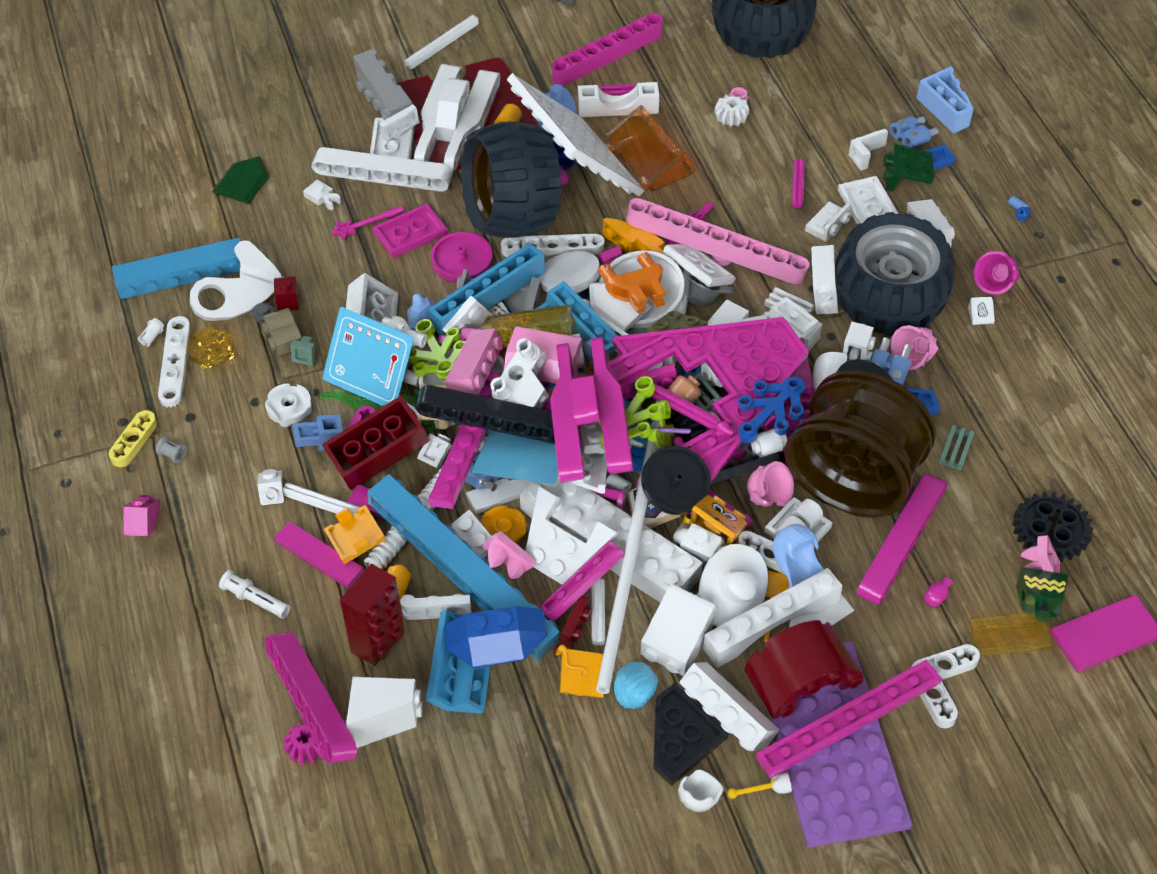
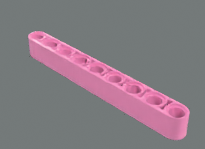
[626,198,809,285]

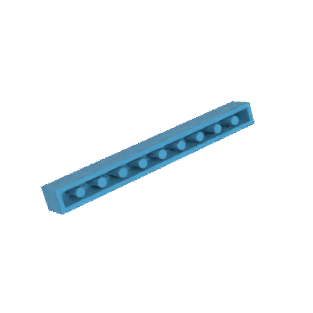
[368,474,560,661]

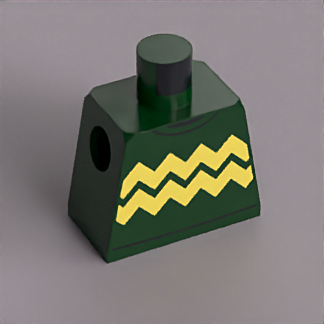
[1016,567,1068,622]

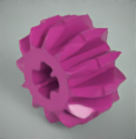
[283,721,323,766]

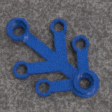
[738,377,805,443]

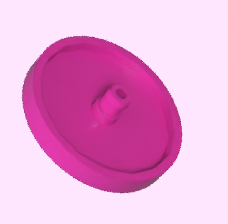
[431,232,493,283]

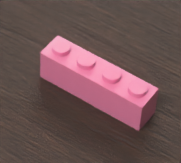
[445,328,503,395]

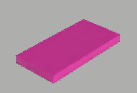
[1050,595,1157,673]

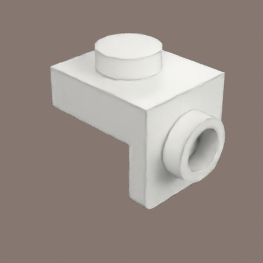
[257,469,284,505]

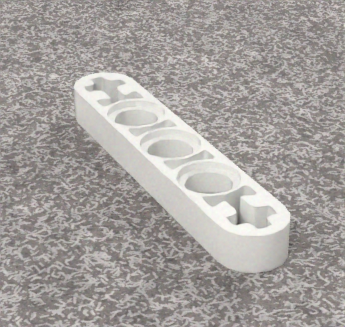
[501,234,605,257]

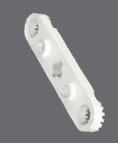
[158,316,191,408]

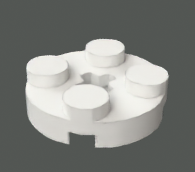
[265,384,312,427]

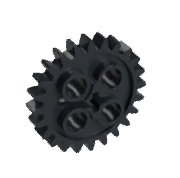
[1012,492,1093,562]

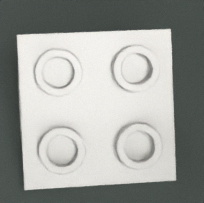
[765,497,832,546]

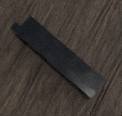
[711,442,780,484]

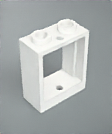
[812,245,838,315]

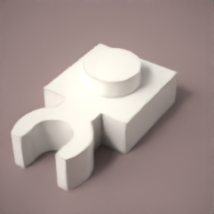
[303,179,341,210]

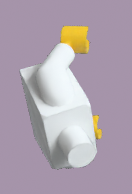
[673,515,749,567]

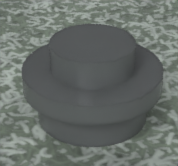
[252,303,274,323]

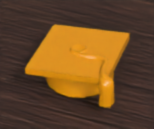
[556,645,604,698]

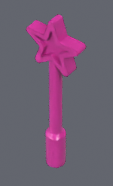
[332,205,404,241]

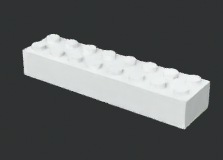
[520,478,703,603]

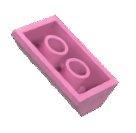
[503,326,582,384]

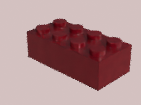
[322,395,430,491]
[340,563,405,666]

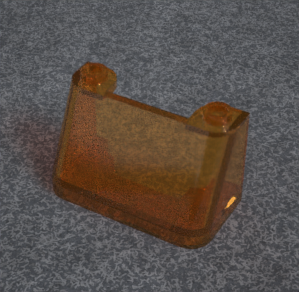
[604,104,697,192]

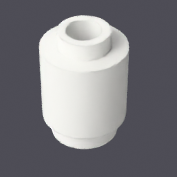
[751,429,787,457]

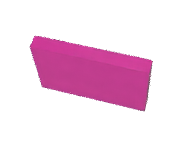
[372,203,448,258]

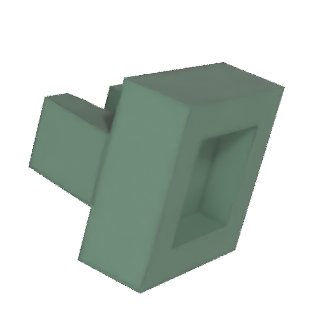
[290,336,316,366]

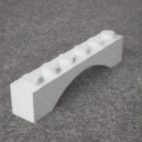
[703,568,842,668]

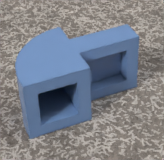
[292,414,343,451]

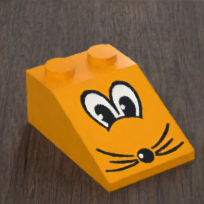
[691,495,747,545]

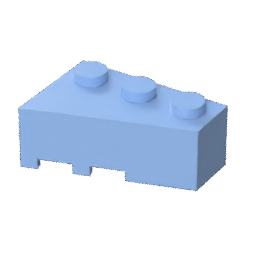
[917,66,974,134]

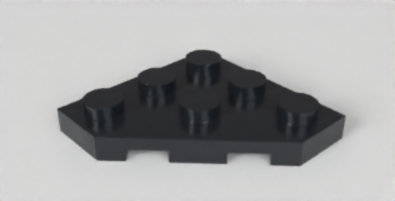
[653,683,728,786]

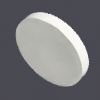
[538,251,600,293]

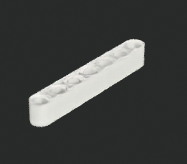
[311,147,453,191]

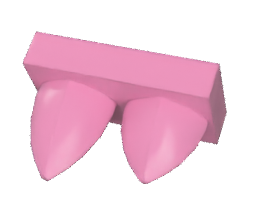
[483,531,536,579]
[1021,536,1060,573]

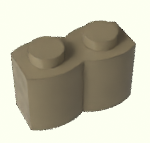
[261,308,302,356]

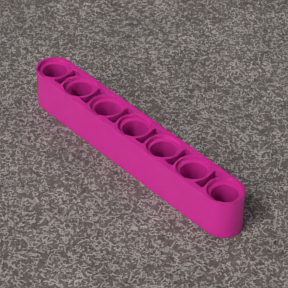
[552,13,663,86]
[856,472,948,606]
[265,632,357,764]

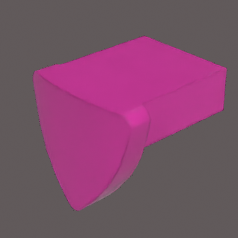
[595,489,627,511]

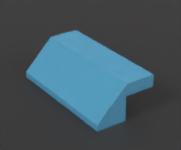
[529,281,618,376]
[426,609,491,714]

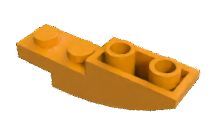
[603,218,670,258]

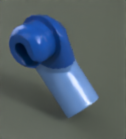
[1008,196,1030,221]

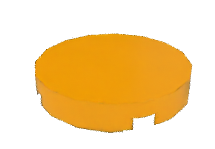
[480,505,527,545]

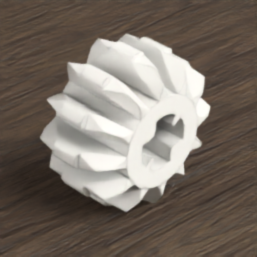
[715,95,749,128]

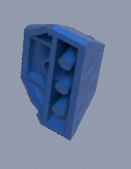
[444,606,547,668]

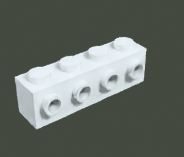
[679,662,780,751]

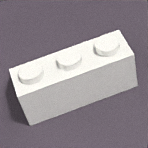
[346,273,398,323]

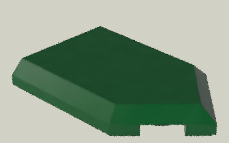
[212,156,269,204]

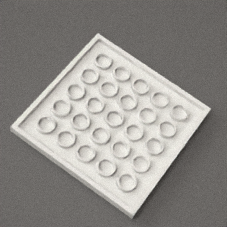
[507,73,645,196]

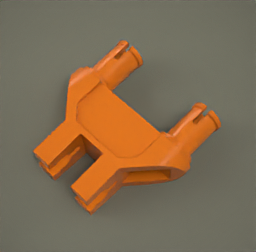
[598,252,666,313]

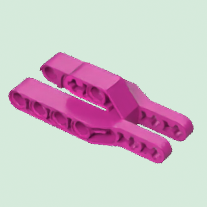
[550,337,633,483]

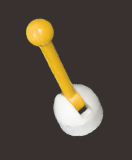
[727,771,792,799]

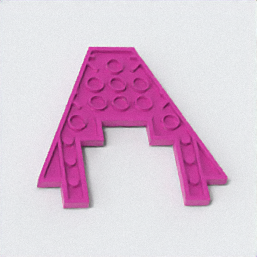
[607,317,809,481]

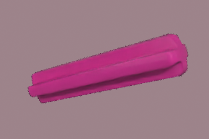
[792,159,805,209]

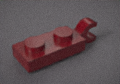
[554,595,592,658]

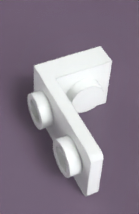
[849,129,888,170]

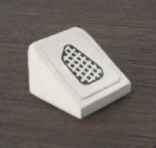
[968,297,995,325]

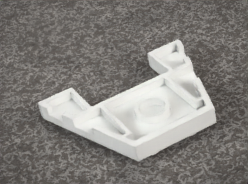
[526,487,619,585]

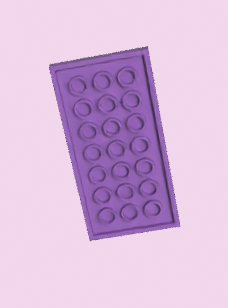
[769,641,912,848]

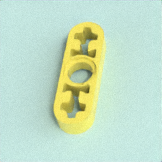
[109,410,157,467]

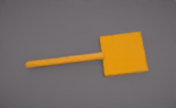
[764,571,789,642]

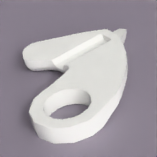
[190,240,283,321]

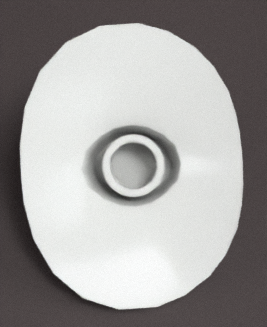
[698,544,768,627]

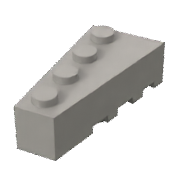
[353,49,412,120]

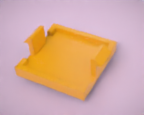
[324,505,386,564]

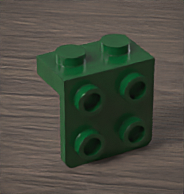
[883,144,934,191]

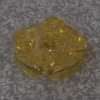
[188,327,234,369]

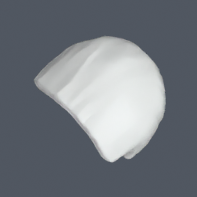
[678,770,724,812]

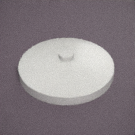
[599,250,685,328]

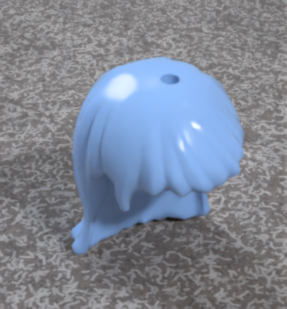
[773,524,824,589]

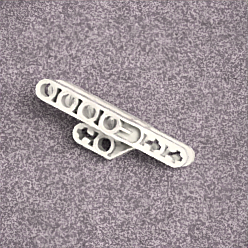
[414,64,500,171]

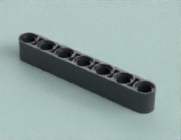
[416,385,555,444]

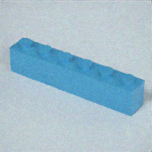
[112,238,241,299]
[428,243,545,335]

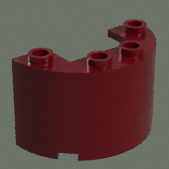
[744,620,864,720]

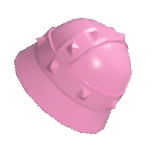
[890,325,938,370]
[747,461,794,507]

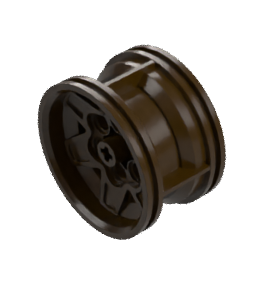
[784,370,936,518]

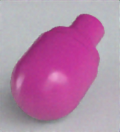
[924,577,953,607]

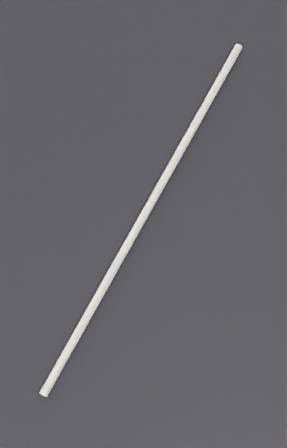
[596,269,693,694]

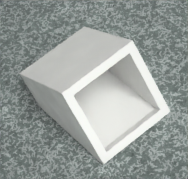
[641,584,716,676]
[346,677,423,748]

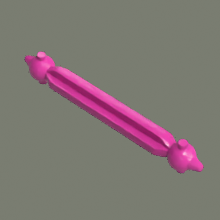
[635,380,734,437]

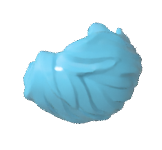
[614,662,658,709]

